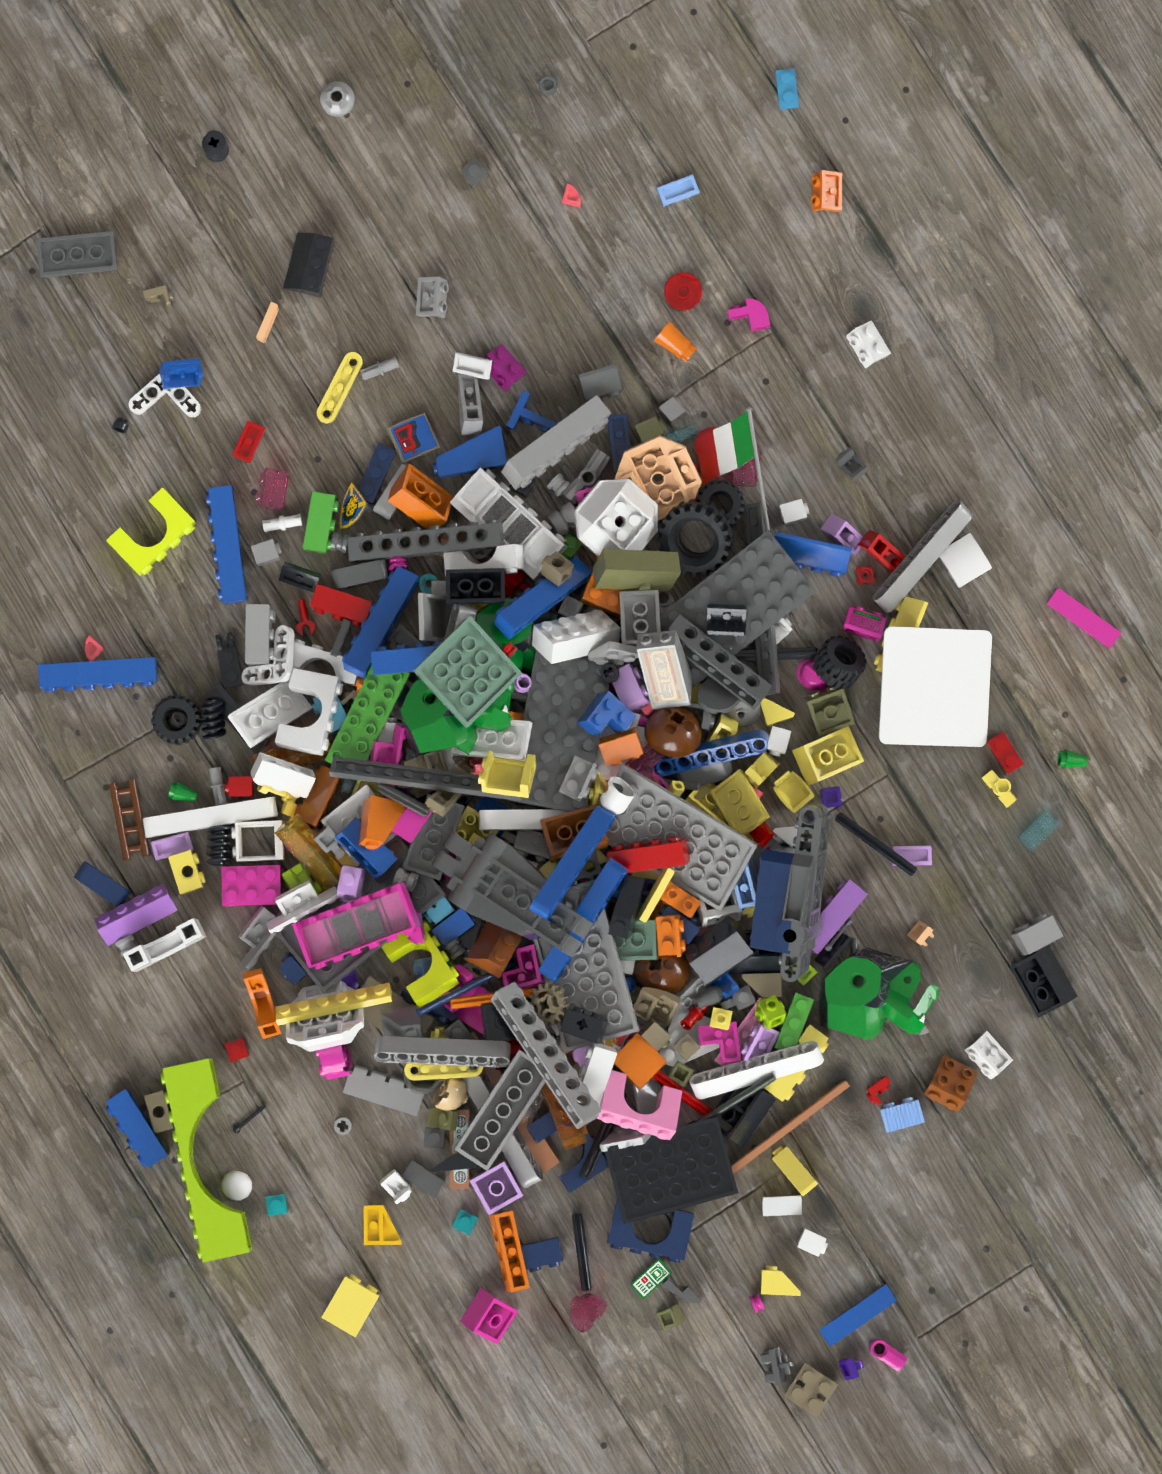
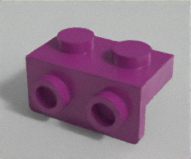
[485,344,527,392]

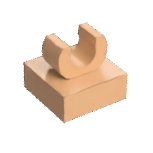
[907,920,934,946]

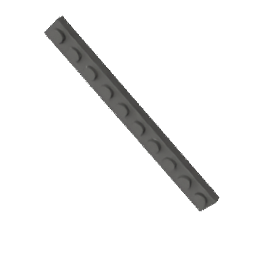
[744,502,780,696]
[329,757,523,801]

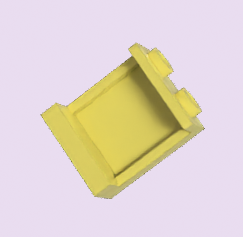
[478,750,536,798]
[321,1274,380,1337]

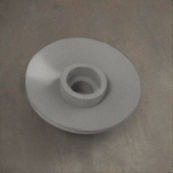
[723,701,761,726]

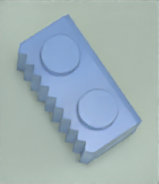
[880,1097,925,1133]

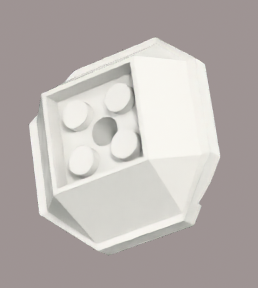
[574,479,658,557]
[286,980,364,1052]

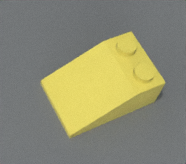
[792,726,864,786]

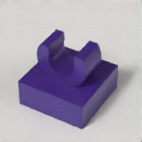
[838,1358,864,1380]

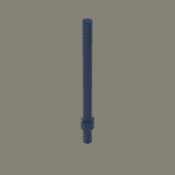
[416,960,516,1016]

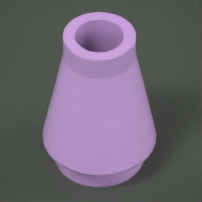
[513,674,531,693]

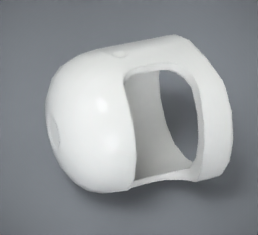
[600,776,635,815]

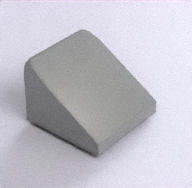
[658,397,685,424]

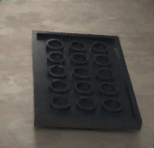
[605,1117,738,1225]

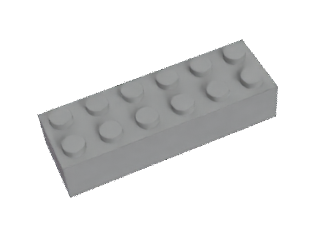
[501,395,611,490]
[454,1048,545,1171]

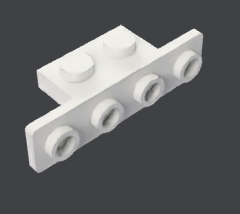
[266,880,339,933]

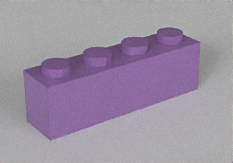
[811,880,868,954]
[94,883,177,946]

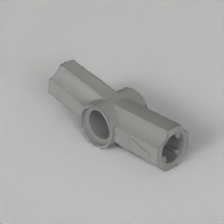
[562,449,611,505]

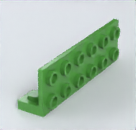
[325,666,410,764]

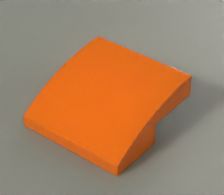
[613,1033,667,1090]

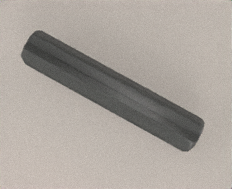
[377,783,430,817]

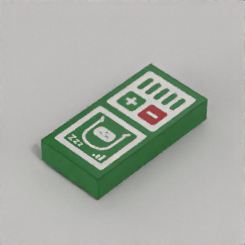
[630,1258,672,1299]

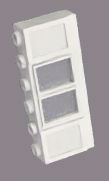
[450,468,568,581]

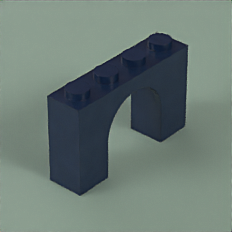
[526,1105,609,1193]
[607,1199,694,1263]

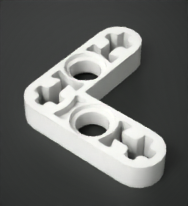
[128,373,201,418]
[241,625,294,686]

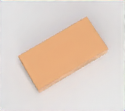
[256,302,279,343]

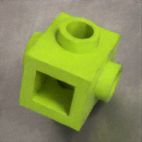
[755,995,786,1030]

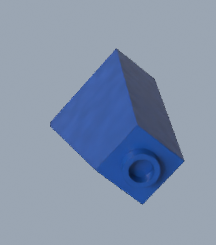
[433,426,507,479]

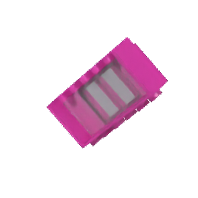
[292,881,421,970]

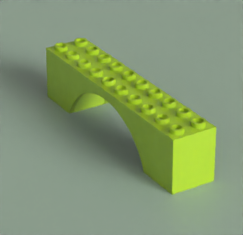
[160,1058,253,1262]

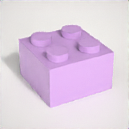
[609,664,650,714]
[468,1160,523,1215]

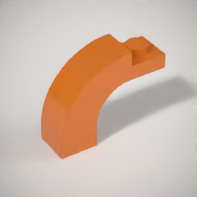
[242,968,282,1039]

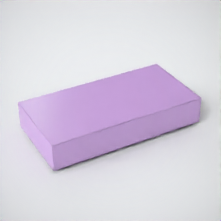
[151,831,194,861]
[892,846,932,866]

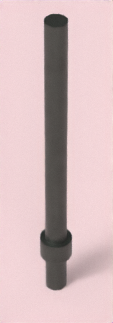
[687,1073,777,1125]

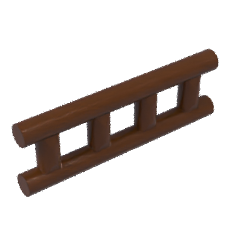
[109,779,150,861]

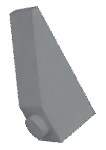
[458,374,483,435]

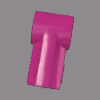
[868,1338,908,1372]

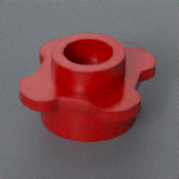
[855,565,875,585]

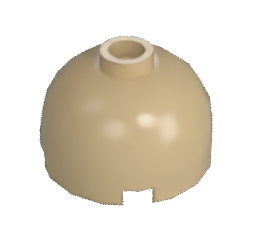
[433,1078,469,1111]

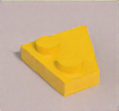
[364,1205,402,1245]

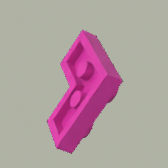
[697,1022,741,1063]

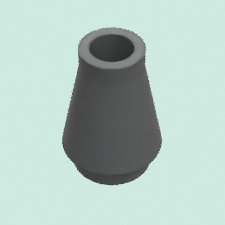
[693,985,723,1009]

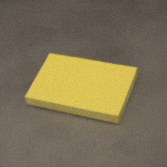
[710,769,770,836]

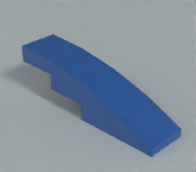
[819,1284,897,1347]

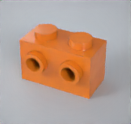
[598,727,643,766]

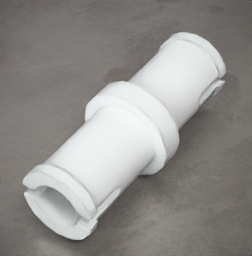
[262,513,303,532]

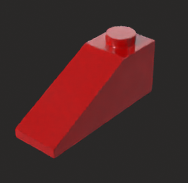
[857,530,905,573]

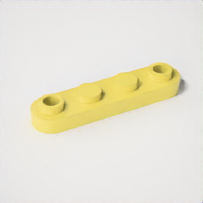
[317,352,363,424]
[404,1064,483,1081]

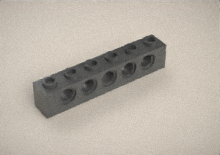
[667,614,772,710]

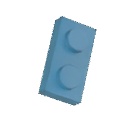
[775,68,799,110]

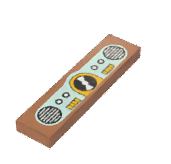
[450,1110,470,1189]

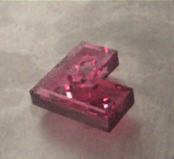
[625,744,665,785]

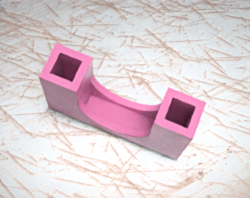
[596,1070,682,1140]

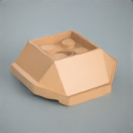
[615,435,702,521]

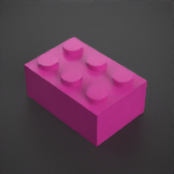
[221,865,282,907]

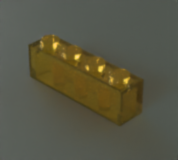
[275,814,343,891]

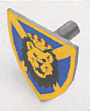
[340,482,374,530]

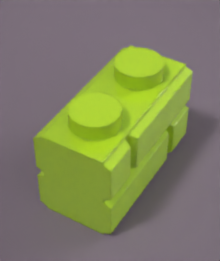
[281,863,323,895]

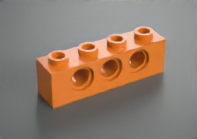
[489,1210,530,1292]

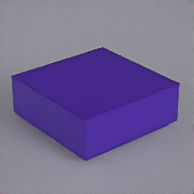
[820,786,843,808]

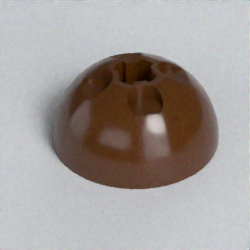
[644,706,702,758]
[634,952,691,994]

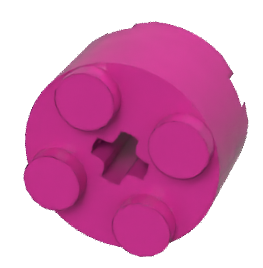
[315,1045,352,1080]

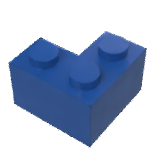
[577,691,636,735]

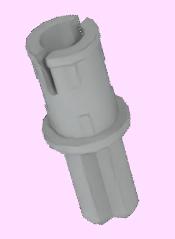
[360,356,399,380]
[209,767,227,806]

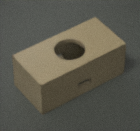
[144,1090,175,1133]

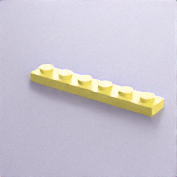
[276,983,392,1025]

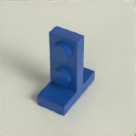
[507,391,558,433]

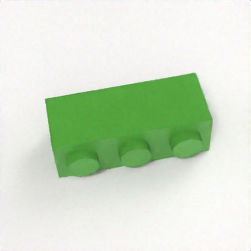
[303,491,339,554]
[774,993,814,1050]

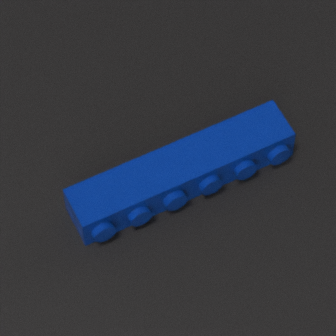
[206,485,248,605]
[493,556,592,639]
[342,566,419,679]
[38,657,158,693]

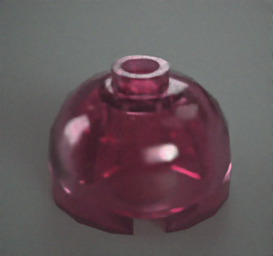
[569,1293,607,1333]

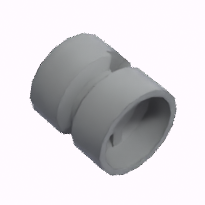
[547,502,576,536]

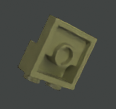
[804,685,855,737]

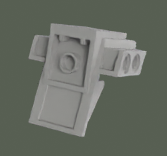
[418,581,454,646]

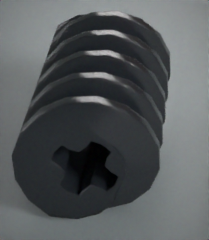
[202,130,229,162]
[198,696,226,739]
[206,826,232,867]

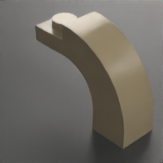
[425,761,476,817]

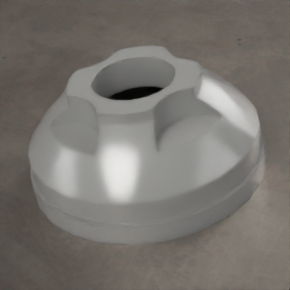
[320,81,355,117]

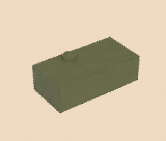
[593,549,681,592]

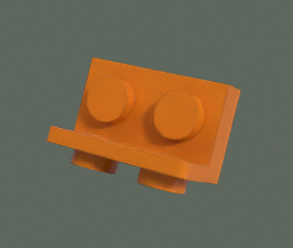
[811,170,842,212]
[660,881,701,918]
[656,914,686,957]

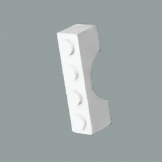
[444,544,524,576]
[281,639,359,686]

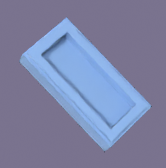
[657,174,700,207]

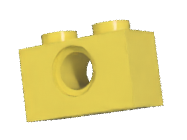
[168,850,206,895]

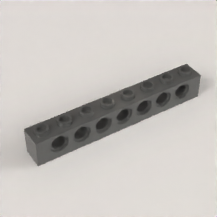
[347,520,504,563]

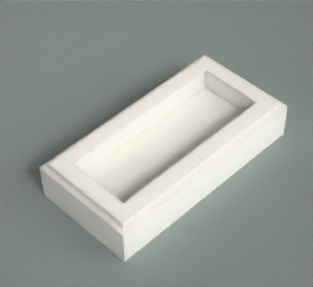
[453,352,492,380]

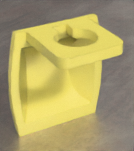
[773,771,815,814]

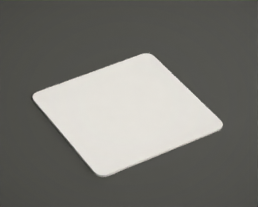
[879,627,992,747]

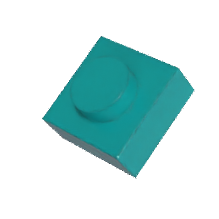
[265,1193,288,1216]
[452,1209,478,1235]

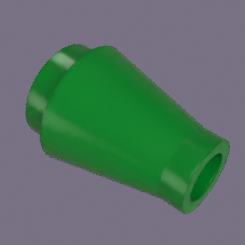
[1057,749,1088,769]
[167,781,198,803]

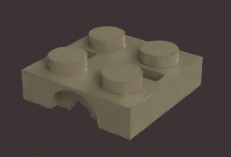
[783,1362,838,1418]

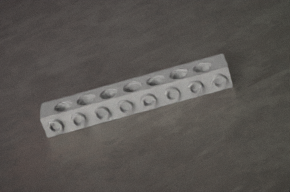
[490,982,602,1129]

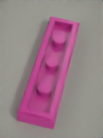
[1047,588,1121,649]

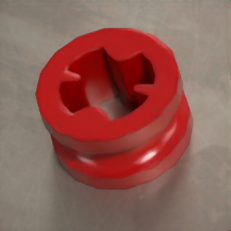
[501,641,517,658]

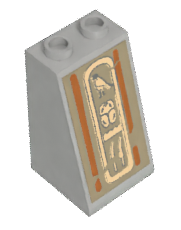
[636,630,693,709]

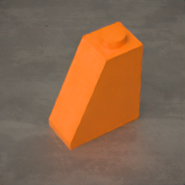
[359,795,406,850]

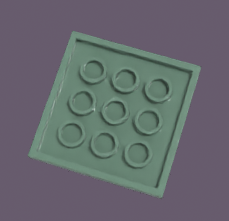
[413,616,522,728]

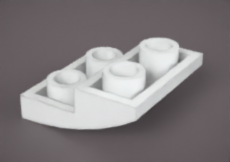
[939,533,992,588]

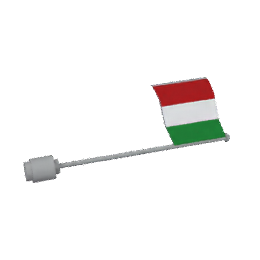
[696,407,770,531]

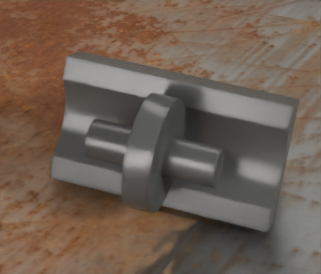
[760,1346,795,1385]

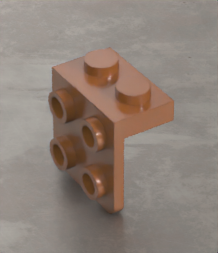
[923,1055,978,1112]

